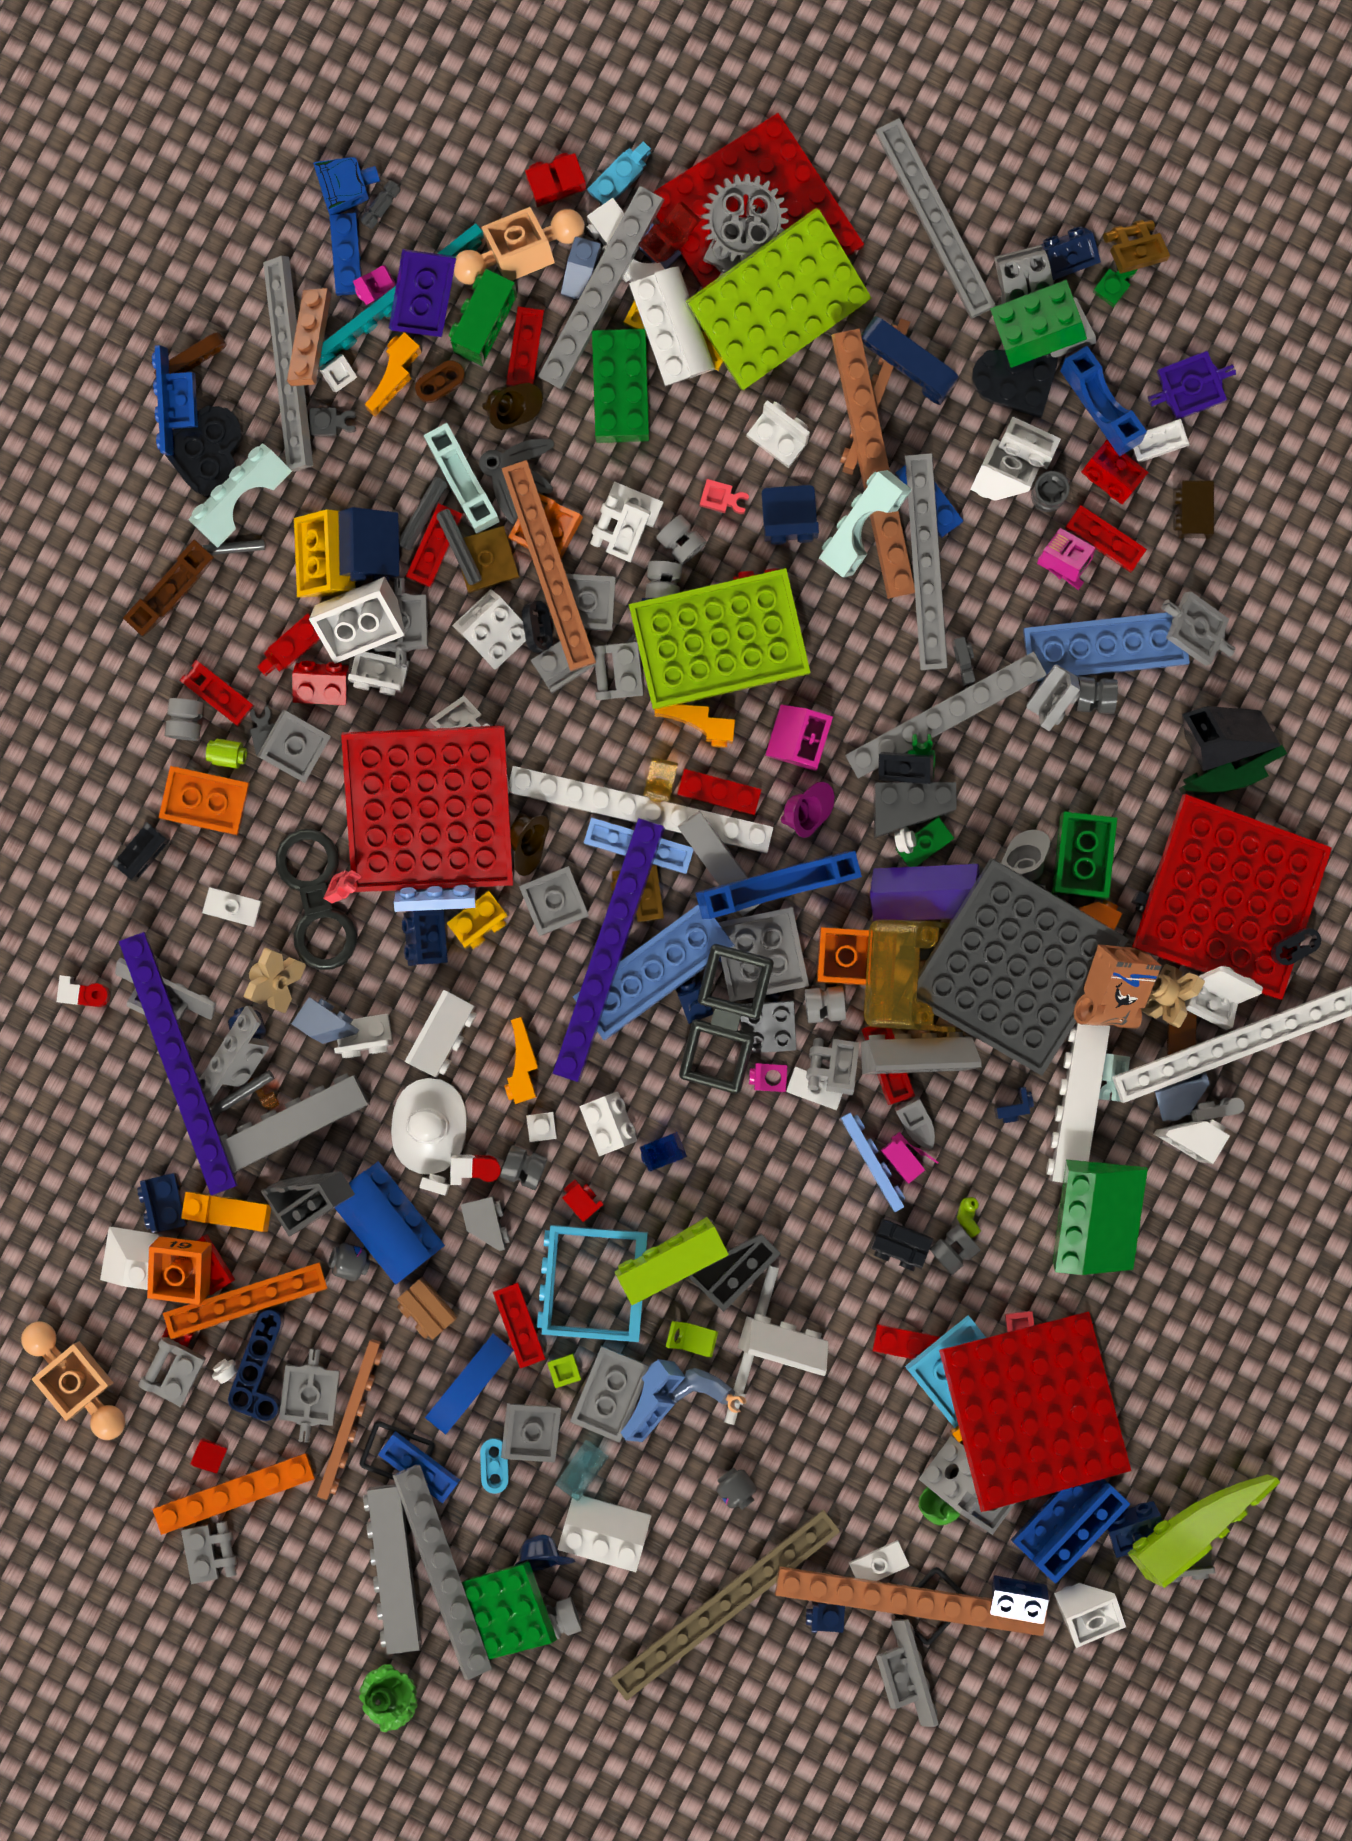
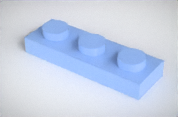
[394,885,476,912]

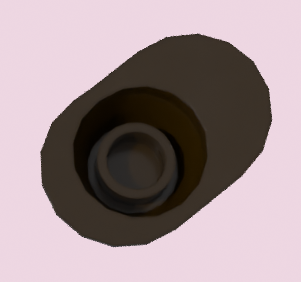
[482,383,543,430]
[510,814,549,876]

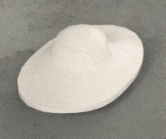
[391,1078,467,1174]

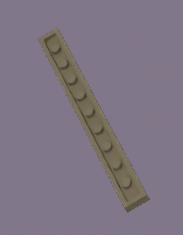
[610,1509,841,1701]

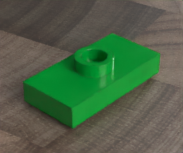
[895,817,954,867]

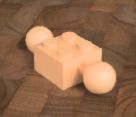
[454,207,585,285]
[21,1321,125,1440]

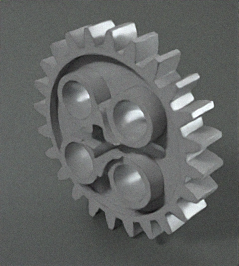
[701,174,789,262]

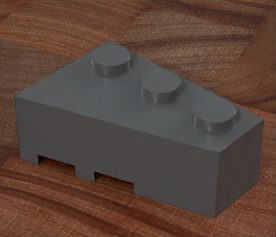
[873,782,957,839]
[261,1171,355,1237]
[688,1233,781,1312]

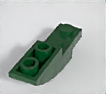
[1178,745,1287,795]

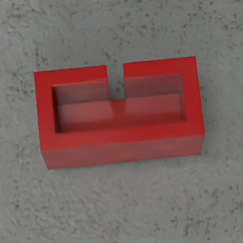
[525,153,586,207]

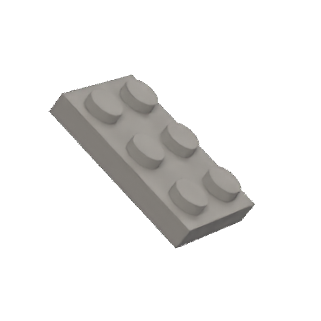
[570,1345,649,1443]

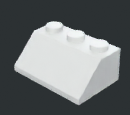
[309,577,405,664]
[405,990,477,1077]
[1154,1119,1230,1164]
[737,1314,828,1376]
[557,1493,651,1572]

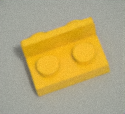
[447,891,509,949]

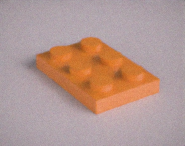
[158,766,250,836]

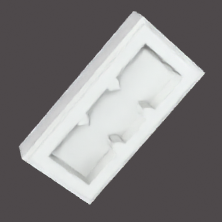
[1133,419,1189,463]
[605,481,664,528]
[202,887,262,927]
[786,1067,843,1110]
[849,1540,909,1581]

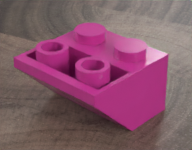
[765,704,833,771]

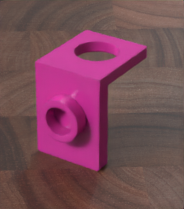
[749,1063,787,1092]

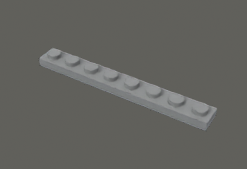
[875,118,996,319]
[538,186,664,390]
[263,255,313,472]
[905,453,948,670]
[845,652,1047,779]
[392,1465,492,1680]

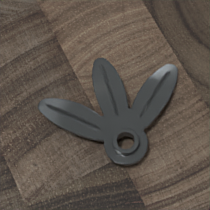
[479,439,554,525]

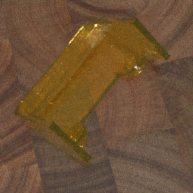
[864,919,955,1033]

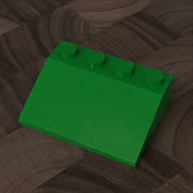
[1052,1159,1148,1275]

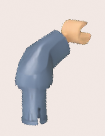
[670,1368,746,1413]

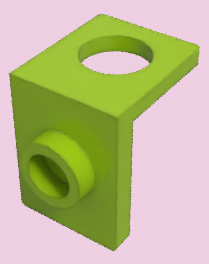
[666,1321,718,1357]

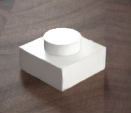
[319,354,357,392]
[526,1112,557,1142]
[419,1173,450,1195]

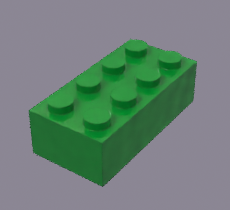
[592,329,649,443]

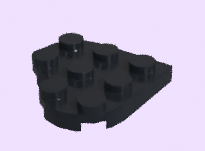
[971,349,1058,418]
[155,406,243,498]

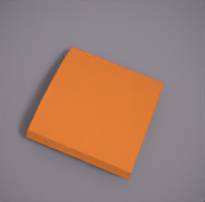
[508,493,583,559]

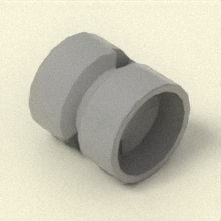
[656,514,707,565]
[645,561,682,599]
[164,698,204,741]
[805,986,846,1023]
[545,1597,582,1640]

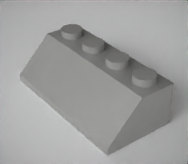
[861,1032,982,1074]

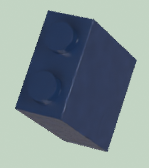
[338,507,399,583]

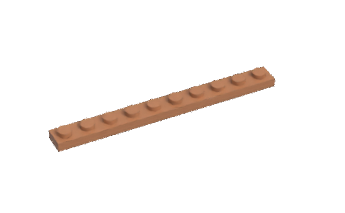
[831,328,915,599]
[775,1566,1047,1636]

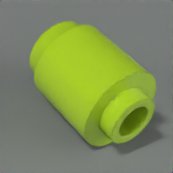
[206,738,247,769]

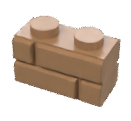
[397,1277,458,1340]

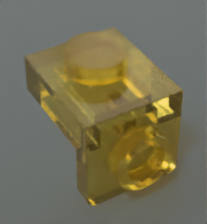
[643,757,678,802]

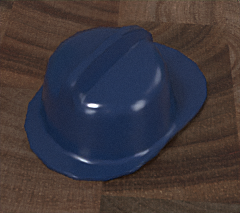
[514,1534,575,1571]

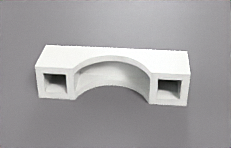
[586,198,664,282]

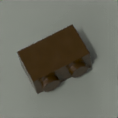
[1173,480,1214,539]

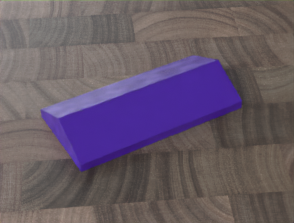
[870,864,979,922]

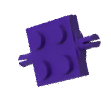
[1148,351,1236,420]

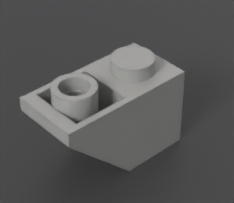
[461,1196,510,1251]

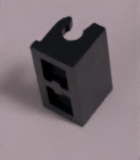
[112,822,170,882]

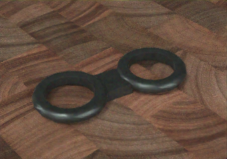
[275,829,357,970]

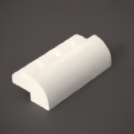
[629,266,715,386]

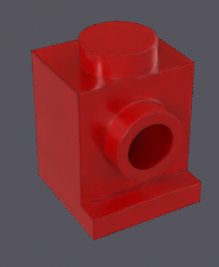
[562,1179,604,1222]

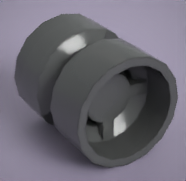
[1031,471,1070,512]
[1075,677,1118,714]
[500,1145,548,1191]
[930,1224,981,1275]

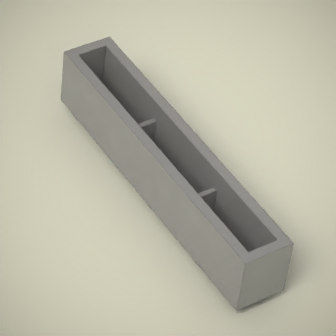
[220,1073,370,1173]
[363,1484,422,1654]

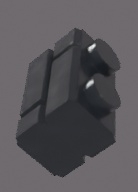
[870,1218,934,1271]

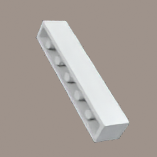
[1046,1022,1110,1183]

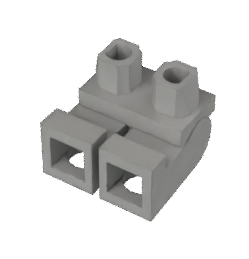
[994,245,1054,304]

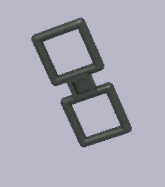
[679,944,774,1094]

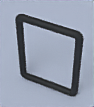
[359,1421,435,1480]
[894,1567,967,1645]

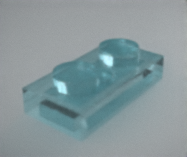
[555,1440,609,1501]

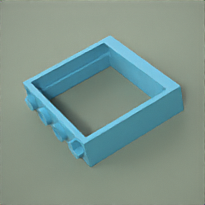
[537,1225,648,1342]

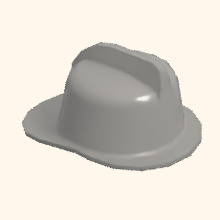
[1001,830,1050,881]

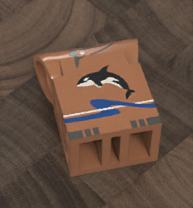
[1074,945,1162,1029]

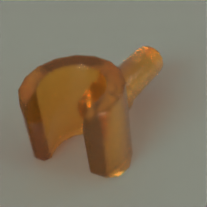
[247,1077,279,1109]

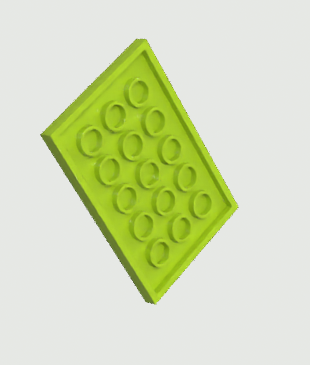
[685,208,872,390]
[629,568,811,710]

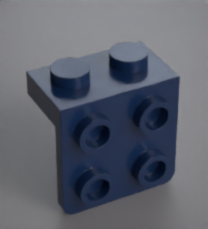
[762,485,819,544]

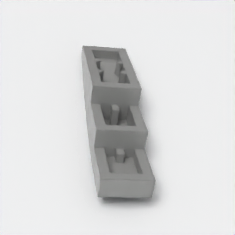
[678,811,760,916]

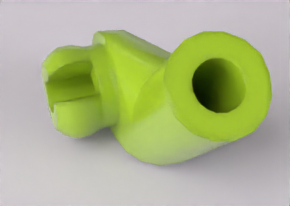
[957,1197,981,1238]

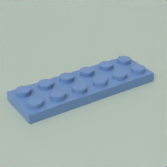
[1023,612,1190,681]
[573,905,735,1040]

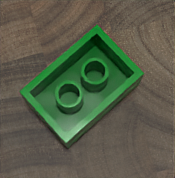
[449,269,517,367]
[990,280,1087,368]
[1052,812,1118,900]

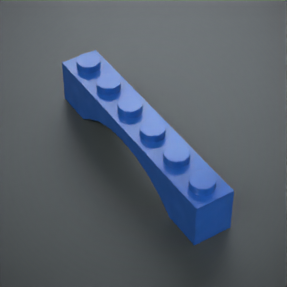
[695,851,862,919]

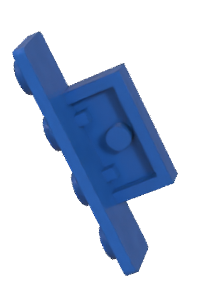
[152,345,198,456]

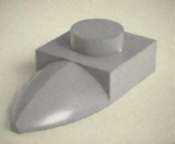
[894,1096,935,1150]

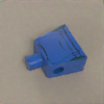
[313,157,380,215]

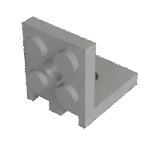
[919,1436,1016,1535]

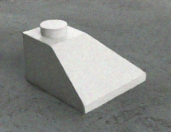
[970,439,1039,501]
[100,1226,163,1290]
[1054,1583,1126,1648]

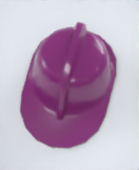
[780,782,835,838]

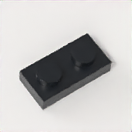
[879,752,934,784]

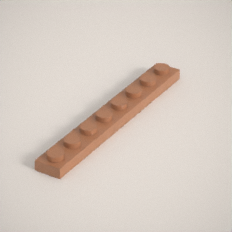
[501,460,596,671]

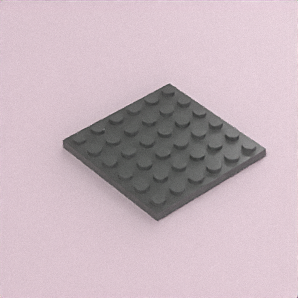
[905,858,1129,1076]

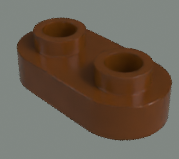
[415,360,465,403]

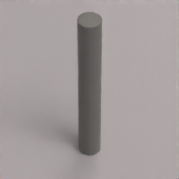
[184,539,266,555]
[210,1070,275,1118]

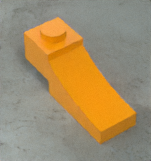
[365,332,422,417]
[654,704,735,748]
[504,1017,539,1104]
[181,1192,271,1232]

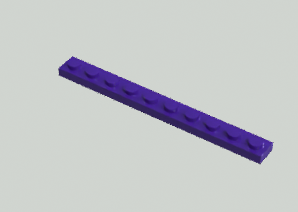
[552,818,665,1083]
[118,932,238,1195]

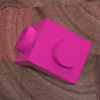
[353,265,396,305]

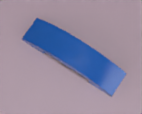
[425,1333,514,1435]

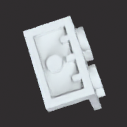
[746,400,810,468]
[452,589,526,669]
[334,1014,393,1058]

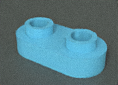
[480,1438,509,1494]

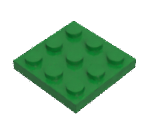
[461,1562,557,1659]

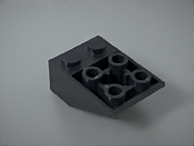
[1182,706,1280,771]

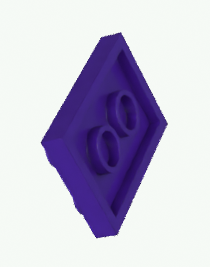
[389,249,456,337]

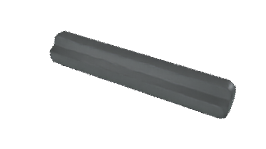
[399,477,447,550]
[437,509,482,585]

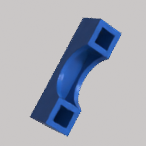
[1060,346,1147,457]

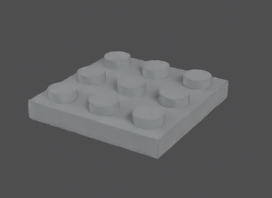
[719,907,809,1002]

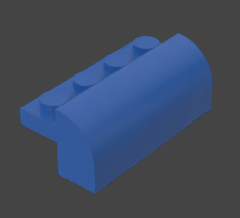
[335,1161,445,1285]
[1011,1479,1130,1584]

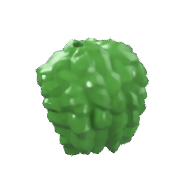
[359,1664,418,1732]

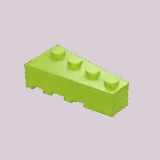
[615,1217,729,1305]

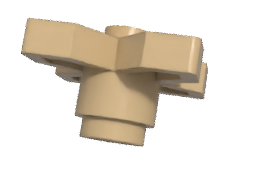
[244,948,306,1013]
[1141,964,1205,1028]

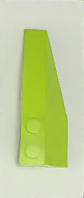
[1128,1474,1280,1588]

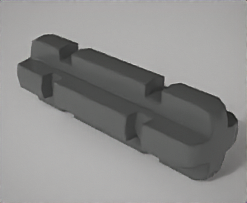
[361,180,401,229]

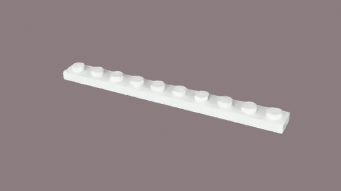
[508,766,773,854]
[1112,985,1352,1103]

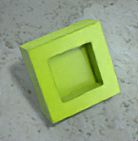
[547,1353,581,1388]

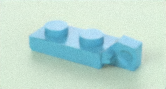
[587,141,651,205]

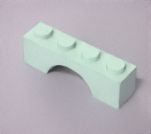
[423,423,500,534]
[188,443,292,548]
[819,470,912,577]

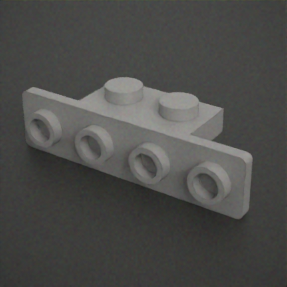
[115,958,216,1023]
[199,1006,270,1104]
[876,1619,938,1727]

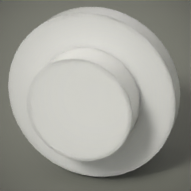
[895,827,916,854]
[212,1359,238,1384]

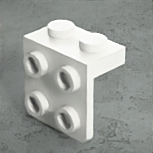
[1185,966,1263,1030]

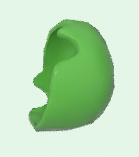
[918,1487,960,1525]

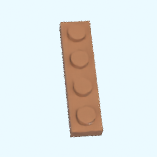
[287,288,331,386]

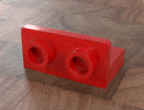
[1081,440,1149,504]

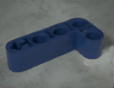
[861,316,959,405]
[228,1308,285,1421]

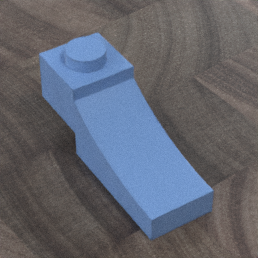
[620,1359,685,1442]

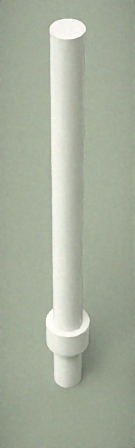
[724,1265,779,1425]

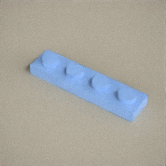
[584,817,694,874]
[840,1112,905,1212]

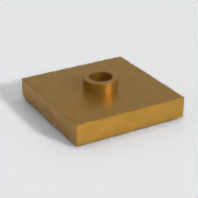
[461,526,519,593]

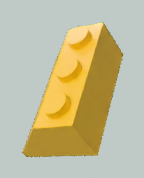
[294,509,356,598]

